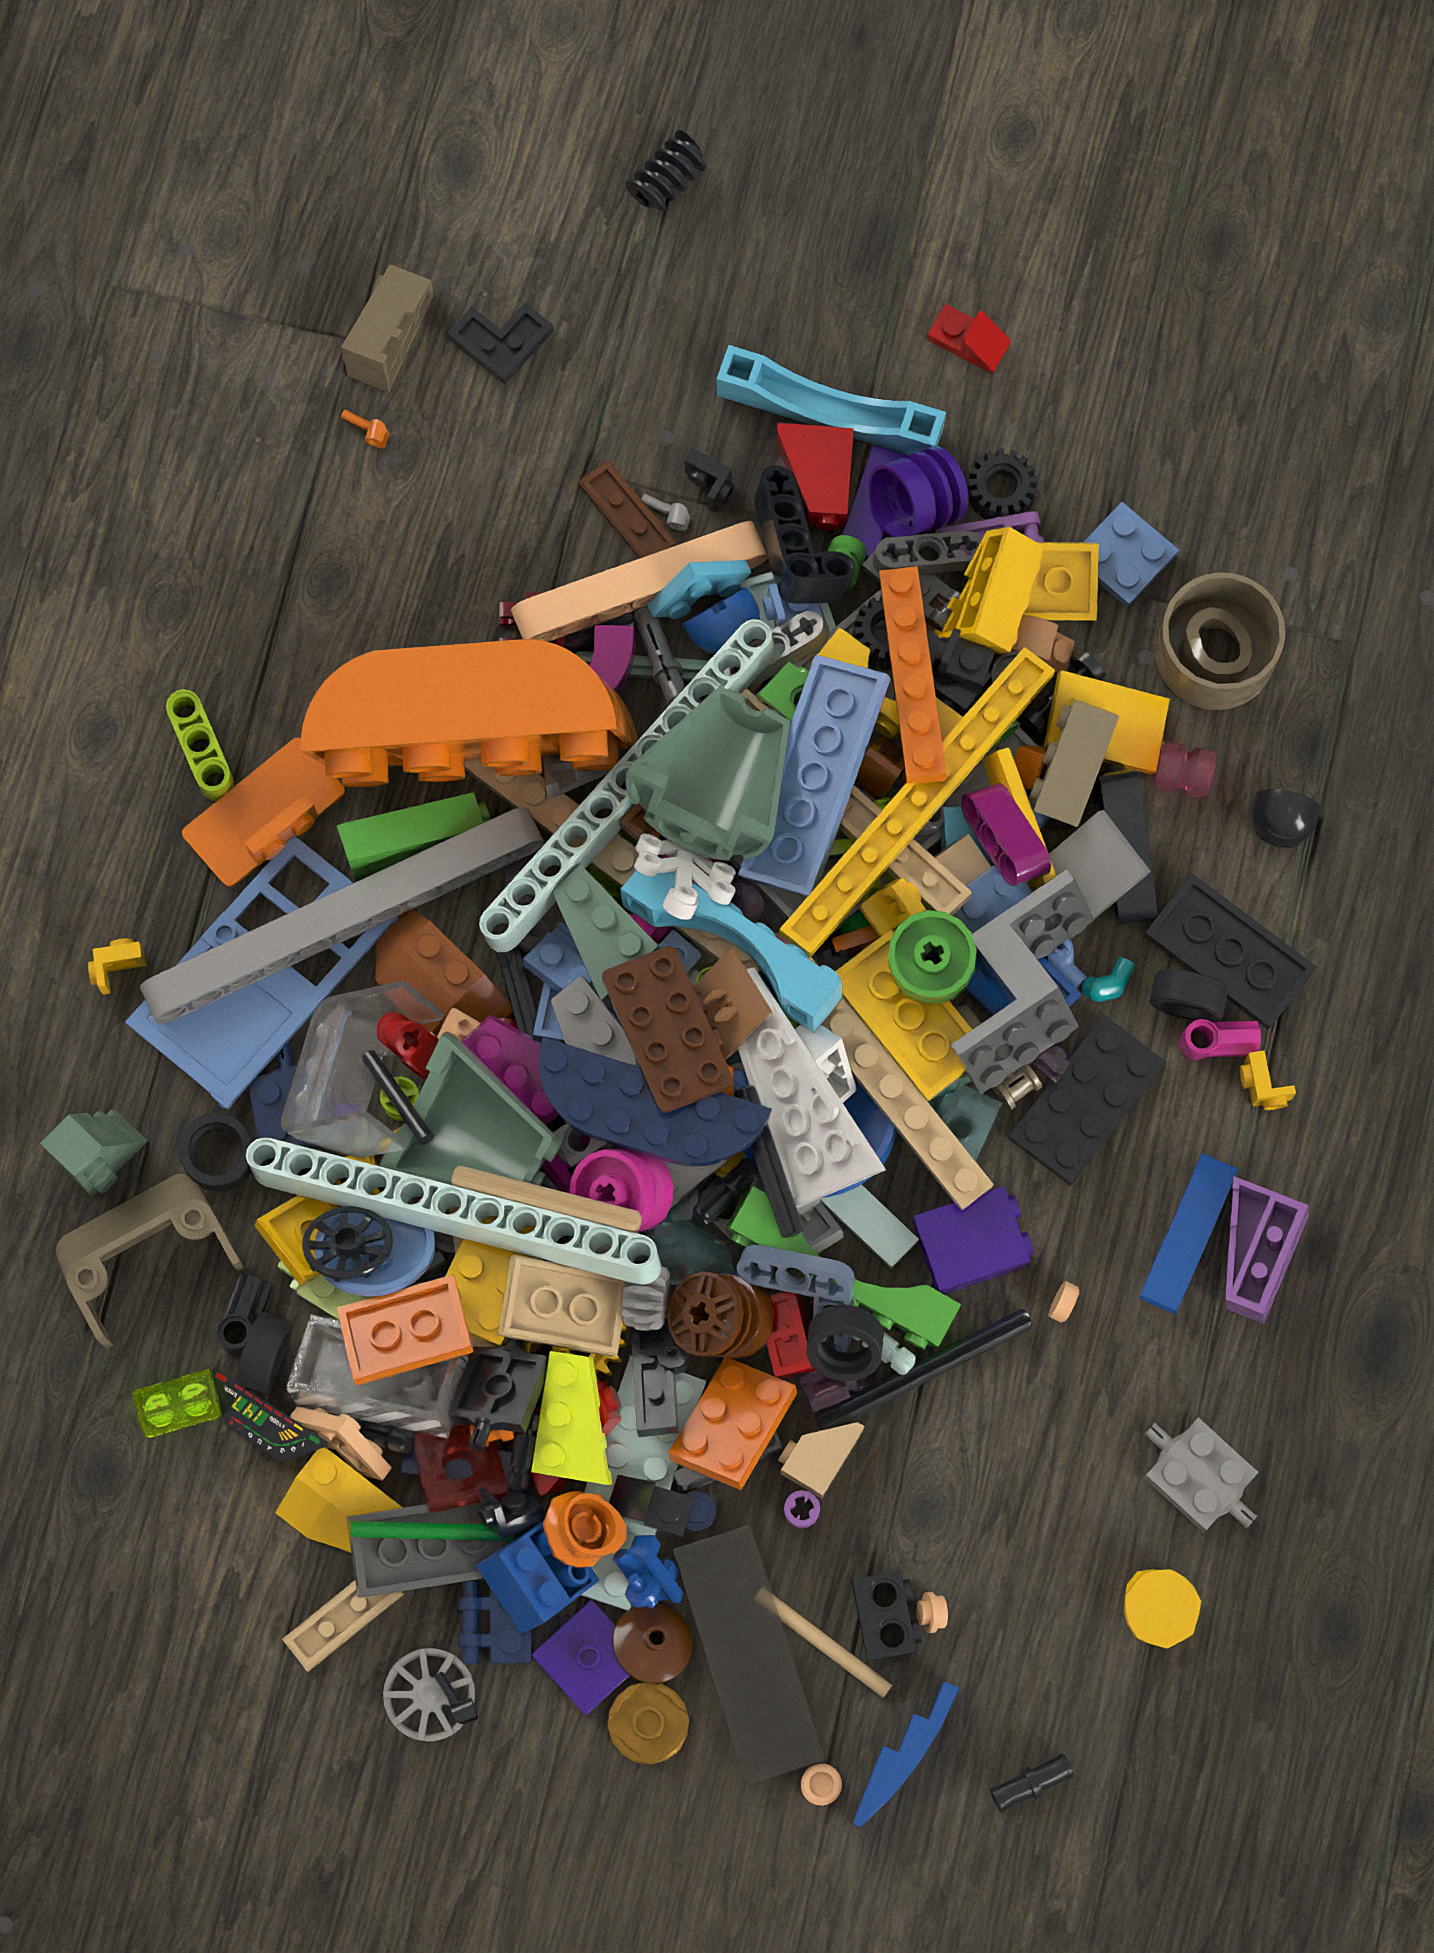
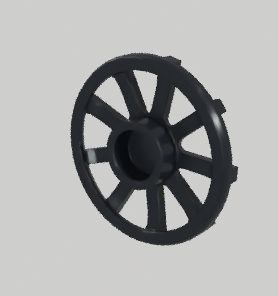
[302,1206,393,1282]

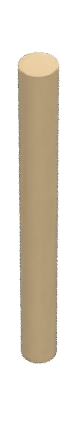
[753,1587,892,1698]

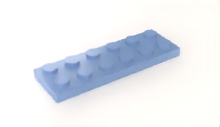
[738,654,891,897]

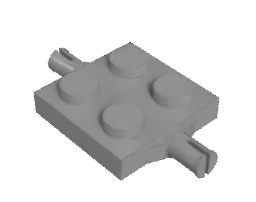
[1143,1417,1258,1533]

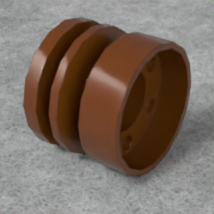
[666,1271,774,1359]

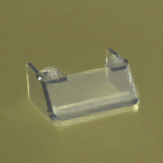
[281,981,444,1158]

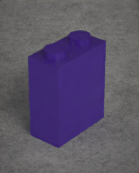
[912,1186,1034,1295]

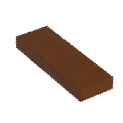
[578,460,678,559]

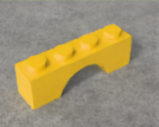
[810,627,963,742]

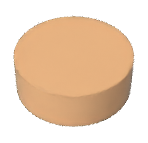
[1048,1281,1079,1323]
[801,1764,842,1806]

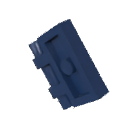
[458,1581,532,1664]

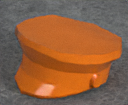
[543,1491,627,1568]

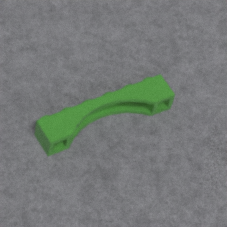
[725,1186,961,1350]

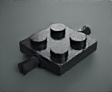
[447,1338,549,1452]

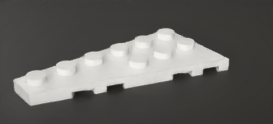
[738,968,886,1207]

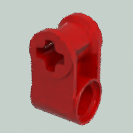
[376,1012,439,1080]

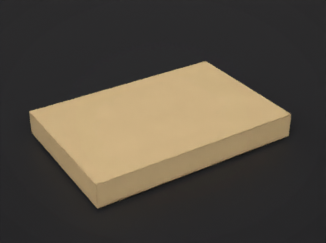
[498,1255,625,1357]

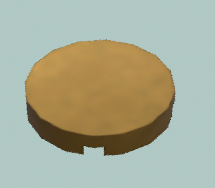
[608,1682,689,1765]

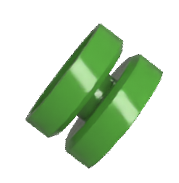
[888,910,977,1005]

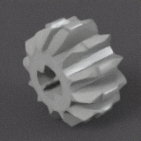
[621,1266,671,1331]

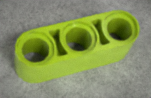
[166,689,234,801]

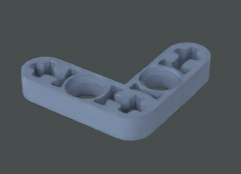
[737,1245,855,1352]

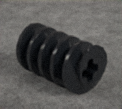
[626,130,707,212]

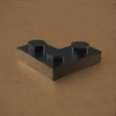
[447,303,554,385]

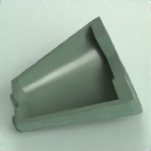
[626,686,790,861]
[379,1031,562,1186]

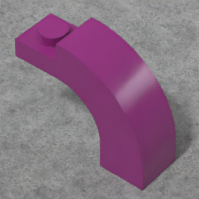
[589,625,636,694]

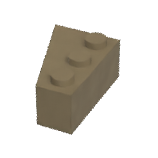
[341,264,434,392]
[1028,698,1119,827]

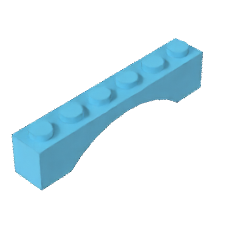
[717,345,946,455]
[621,870,842,1033]

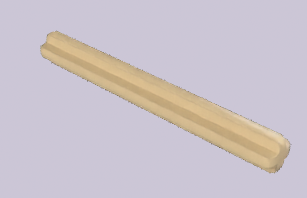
[451,1166,642,1233]

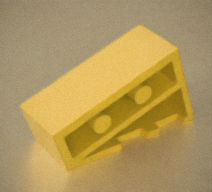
[933,527,1044,655]

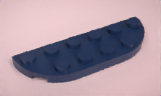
[539,1037,772,1167]

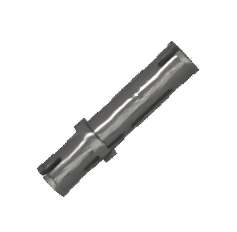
[633,606,685,706]

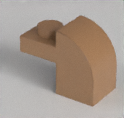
[993,615,1075,678]

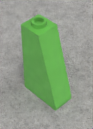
[337,792,491,881]

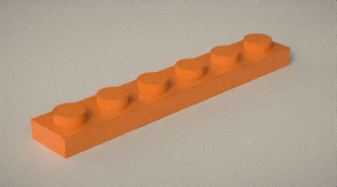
[879,566,946,784]

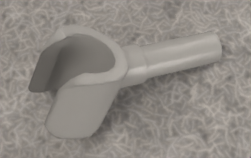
[641,494,690,532]

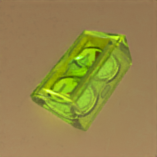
[132,1369,222,1438]

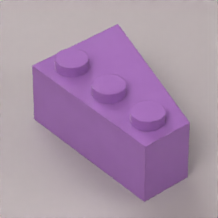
[1225,1176,1309,1324]

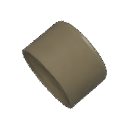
[1155,572,1285,710]

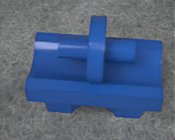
[613,1535,684,1608]

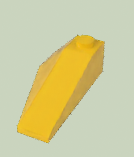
[275,1447,402,1553]

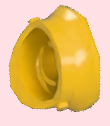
[1124,1569,1201,1649]

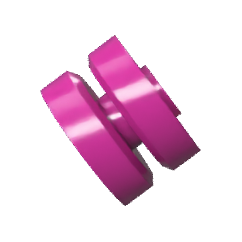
[570,1147,674,1233]

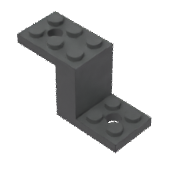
[951,869,1094,1094]

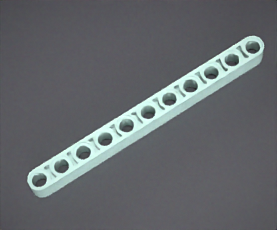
[479,619,775,952]
[246,1138,661,1285]

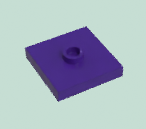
[531,1599,630,1716]

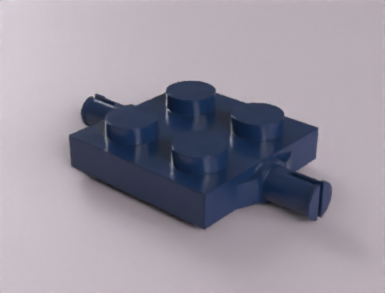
[248,1043,341,1176]

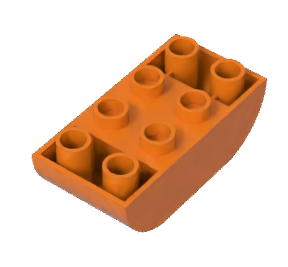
[301,639,638,787]

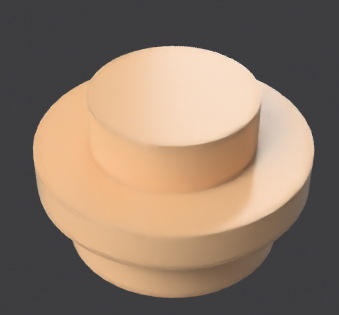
[916,1592,948,1633]

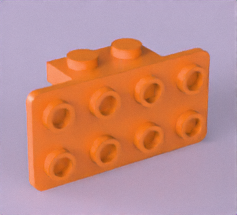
[182,738,345,888]

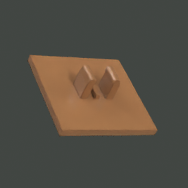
[693,948,773,1060]

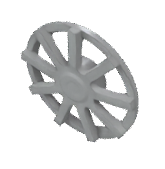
[383,1648,475,1741]

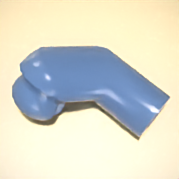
[1048,938,1087,989]

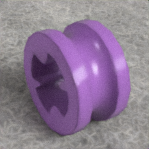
[784,1490,820,1528]

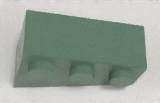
[40,1109,148,1198]

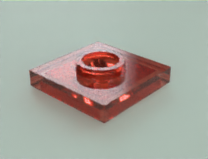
[412,1424,509,1513]

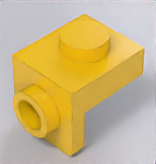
[859,878,926,936]
[88,938,147,995]
[1240,1051,1296,1110]

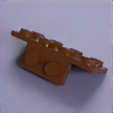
[602,946,733,1113]

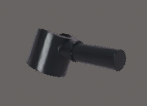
[434,1672,478,1724]

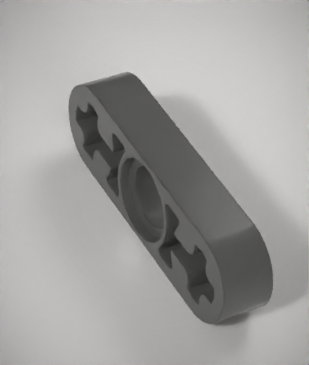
[873,530,982,575]

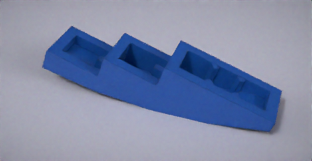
[1139,1153,1238,1315]
[852,1682,959,1828]

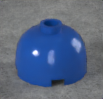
[682,587,760,655]

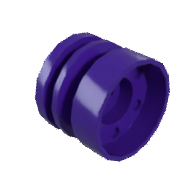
[868,446,969,537]

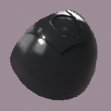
[1251,789,1320,848]

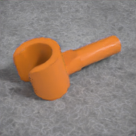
[341,409,389,448]

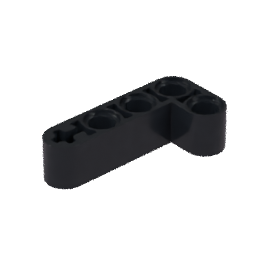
[754,465,855,604]
[1092,768,1157,925]

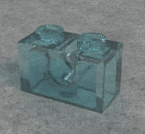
[938,1083,1002,1162]

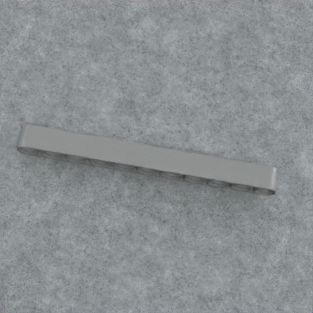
[140,807,544,1024]

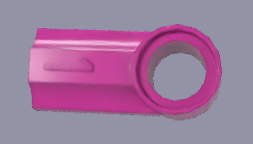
[1178,1019,1261,1061]

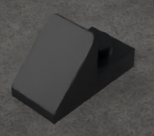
[609,1475,695,1538]

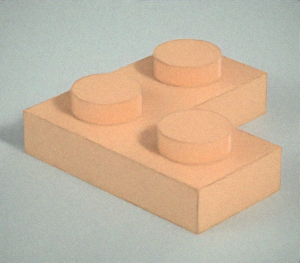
[290,1406,392,1480]

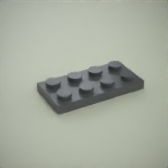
[346,1492,514,1598]

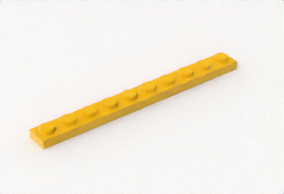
[779,647,1055,958]

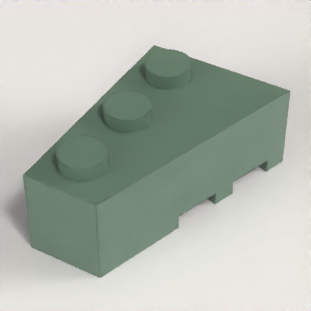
[552,864,661,1011]

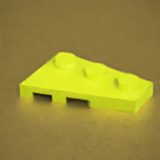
[531,1351,613,1485]

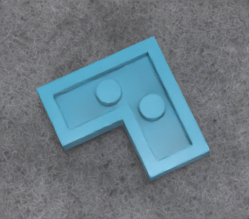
[647,560,752,619]

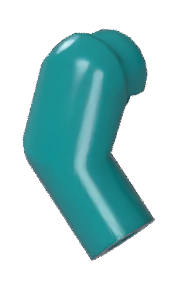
[1082,957,1136,1002]

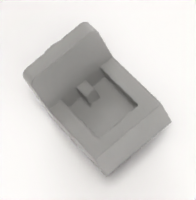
[797,1199,844,1254]

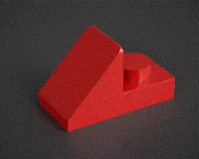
[927,304,1011,374]

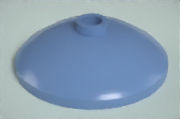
[314,1203,435,1296]

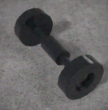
[1017,649,1106,740]

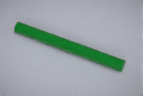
[349,1521,512,1541]

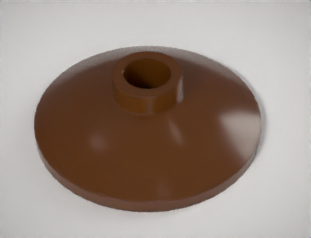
[612,1603,693,1684]

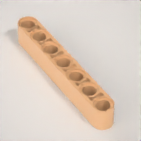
[511,521,768,642]

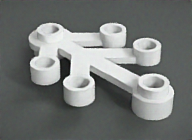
[634,834,736,920]

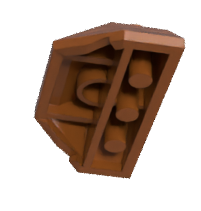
[375,909,513,1036]

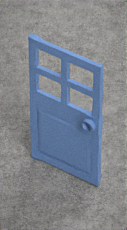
[125,835,399,1111]

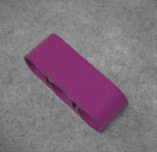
[961,783,1051,886]

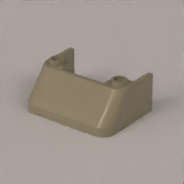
[56,1174,247,1349]

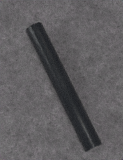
[362,1050,434,1145]

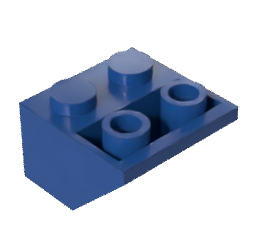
[476,1520,600,1634]

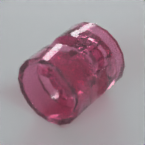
[1153,740,1217,800]

